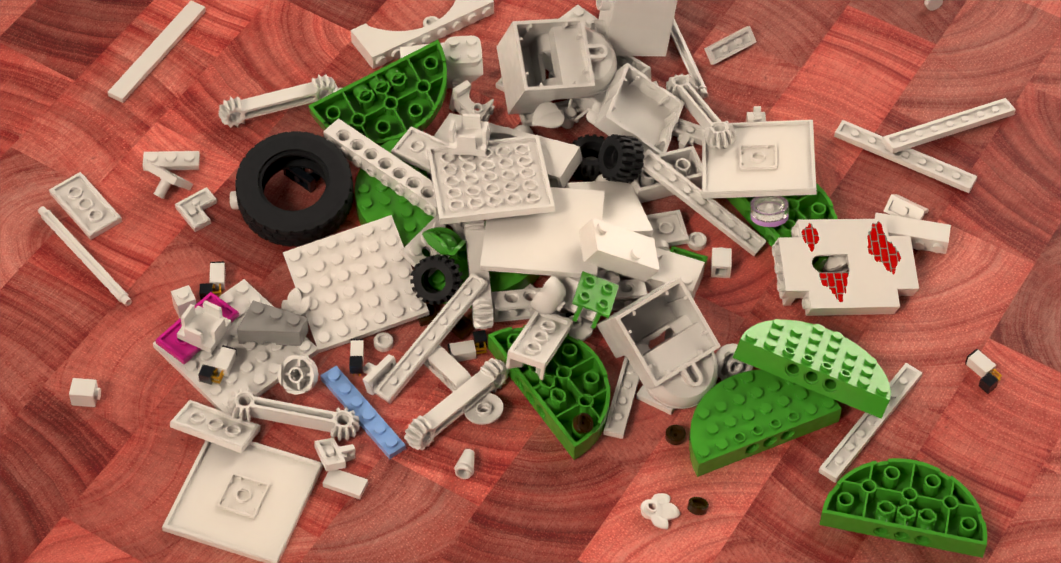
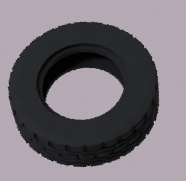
[235,131,354,247]

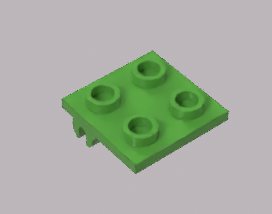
[572,271,619,329]

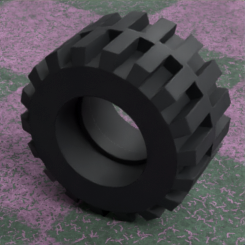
[572,134,605,182]
[598,134,644,183]
[410,254,463,305]

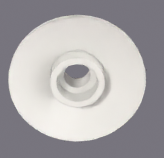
[464,393,504,425]

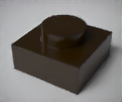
[418,304,438,326]
[451,315,476,340]

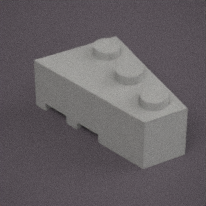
[237,300,308,346]

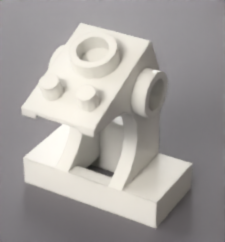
[449,80,495,122]

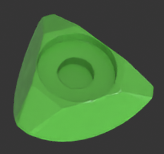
[422,227,466,256]

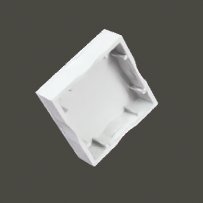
[594,63,684,155]

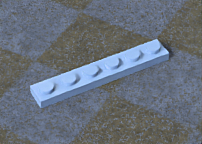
[320,366,406,459]

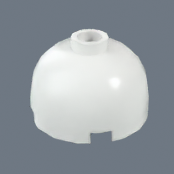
[530,275,566,315]
[715,343,753,381]
[277,355,319,395]

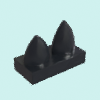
[283,167,321,193]

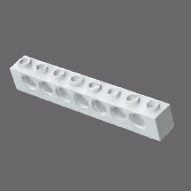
[323,118,438,217]
[491,279,647,322]

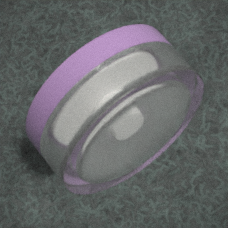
[750,196,789,227]

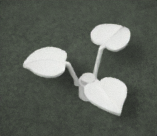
[532,99,603,129]

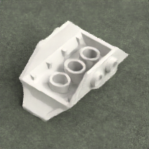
[400,35,483,88]

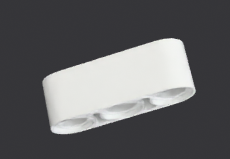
[424,345,471,392]

